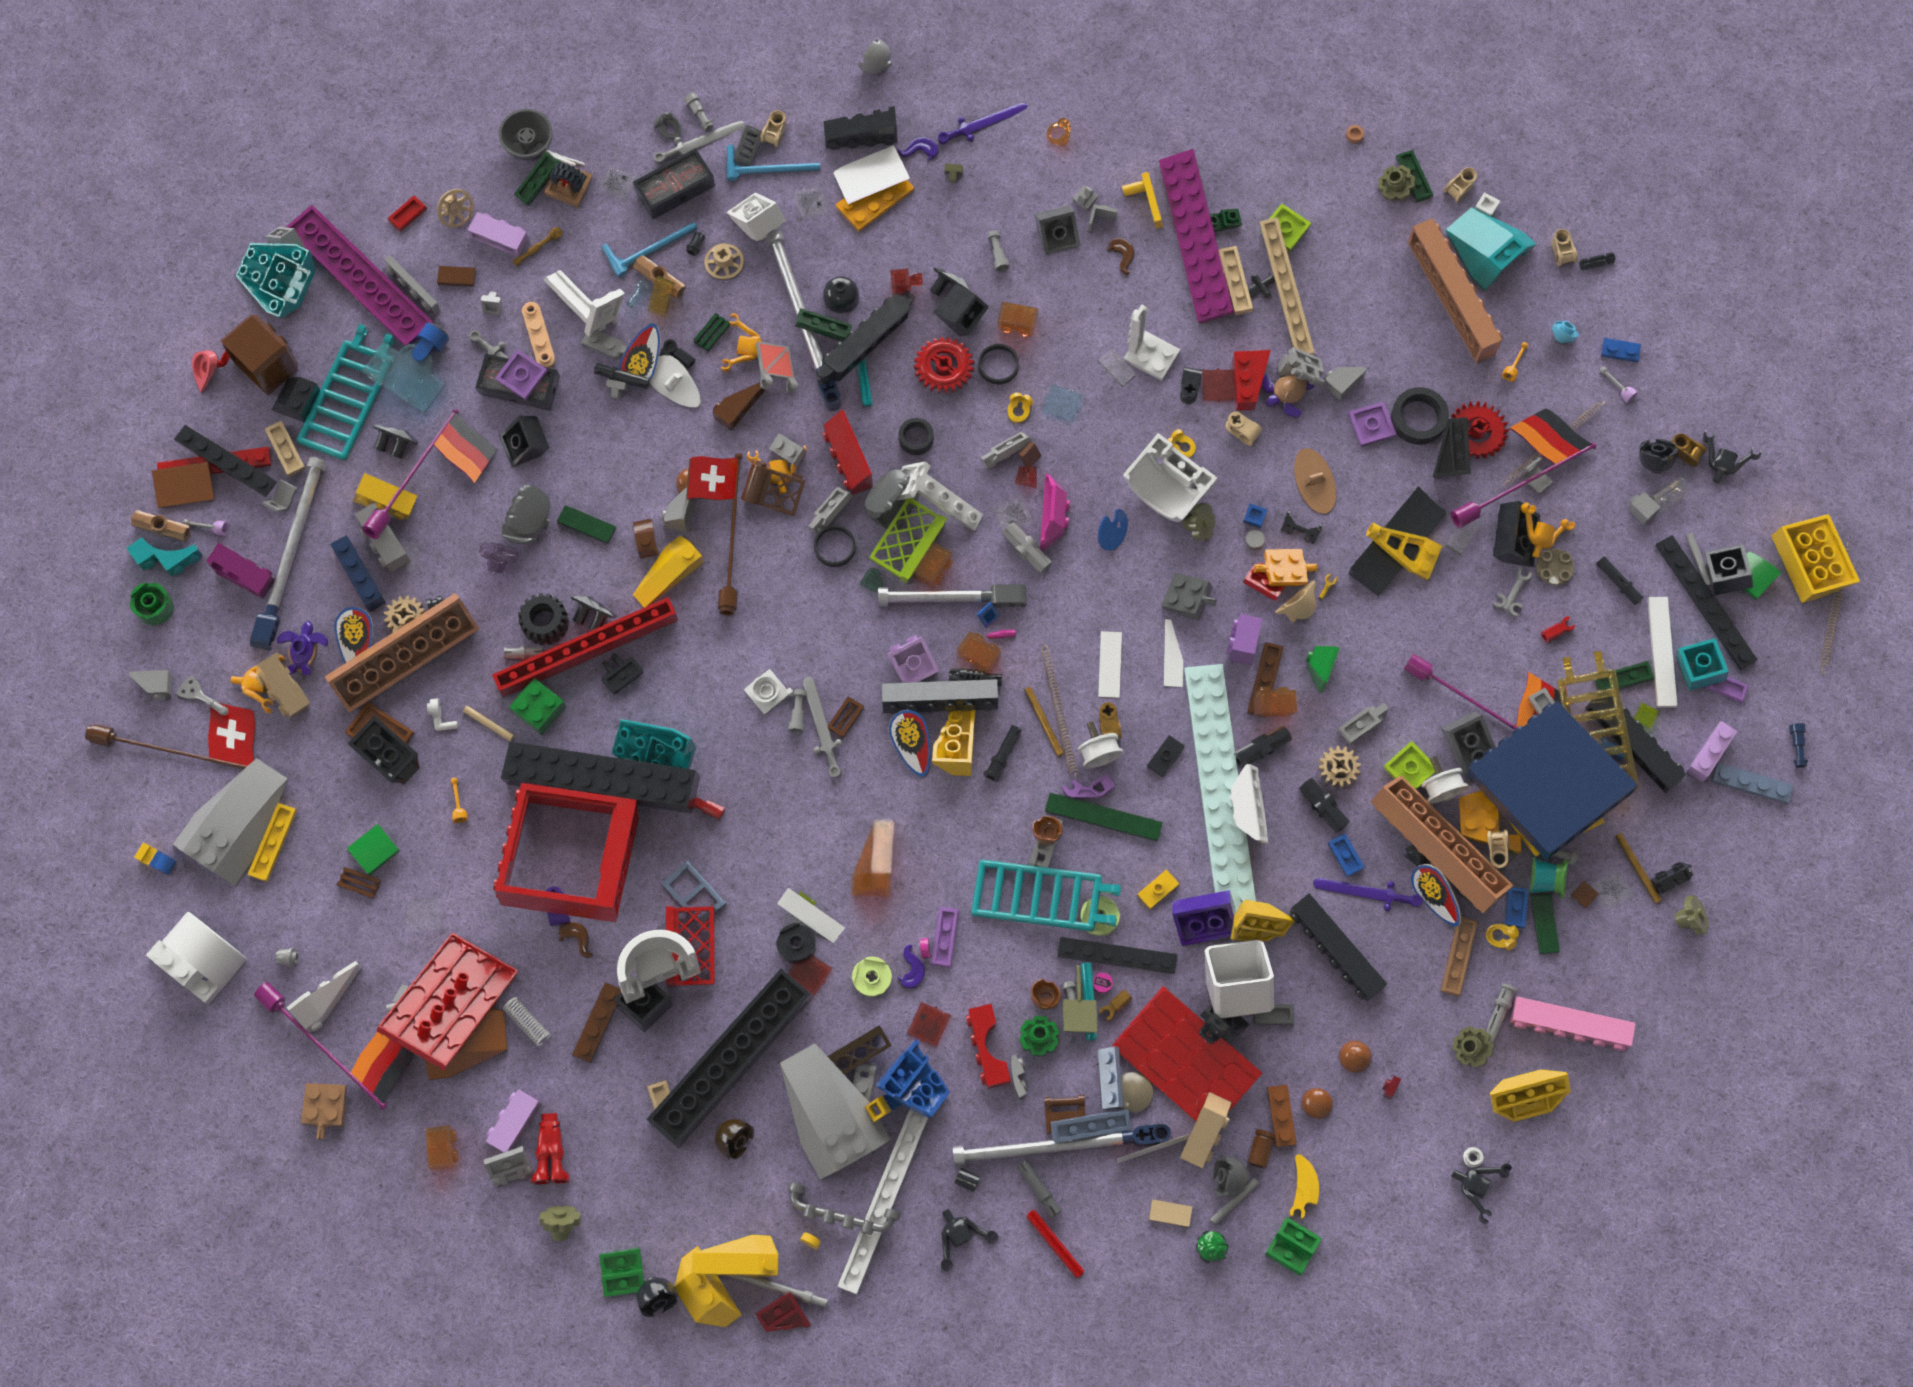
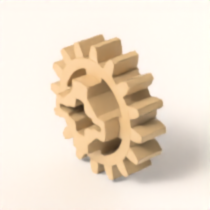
[384,595,426,632]
[1318,745,1361,788]

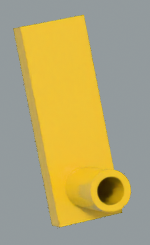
[1122,172,1163,229]

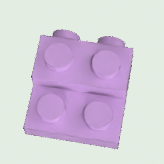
[887,635,939,683]

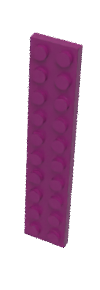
[1159,149,1234,324]
[286,205,434,348]

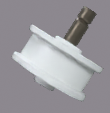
[1077,721,1124,769]
[1421,756,1469,804]

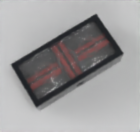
[633,148,716,220]
[475,353,560,411]

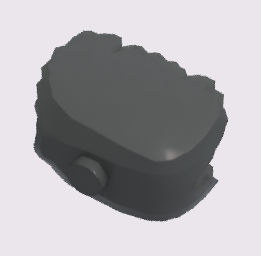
[865,469,920,530]
[502,485,550,544]

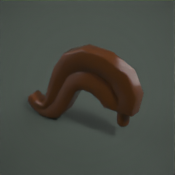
[1107,237,1135,275]
[558,922,593,958]

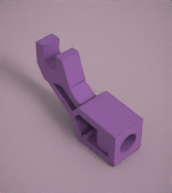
[1062,774,1115,799]

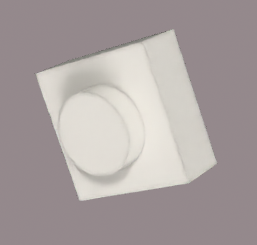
[1475,192,1500,216]

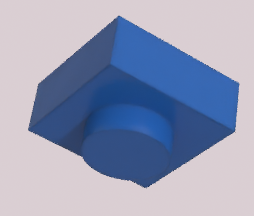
[1243,503,1267,528]

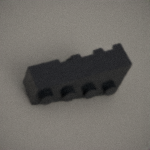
[823,106,897,150]

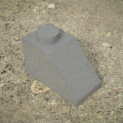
[265,227,305,248]
[1323,367,1367,400]
[129,670,173,701]

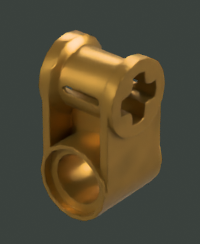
[1671,433,1707,467]
[1099,702,1122,739]

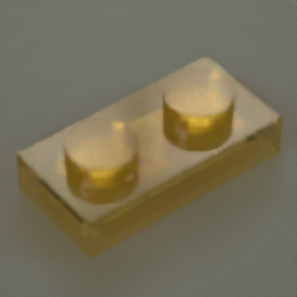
[648,276,675,317]

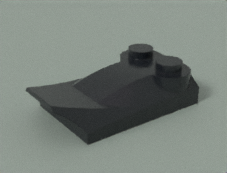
[348,716,420,784]

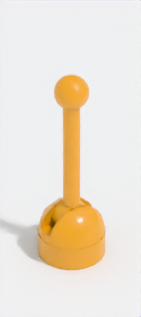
[1502,342,1528,382]
[450,778,468,823]

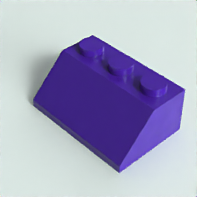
[1172,890,1236,946]

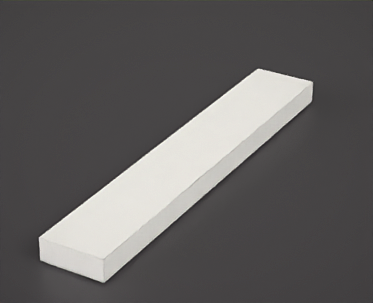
[1647,597,1677,708]

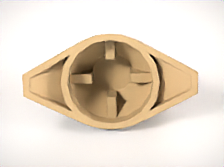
[1275,581,1316,623]

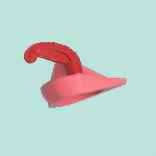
[192,350,230,393]

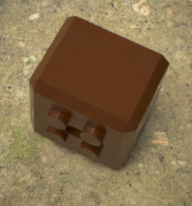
[220,315,298,396]

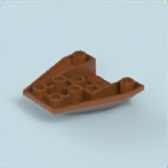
[424,1009,508,1080]

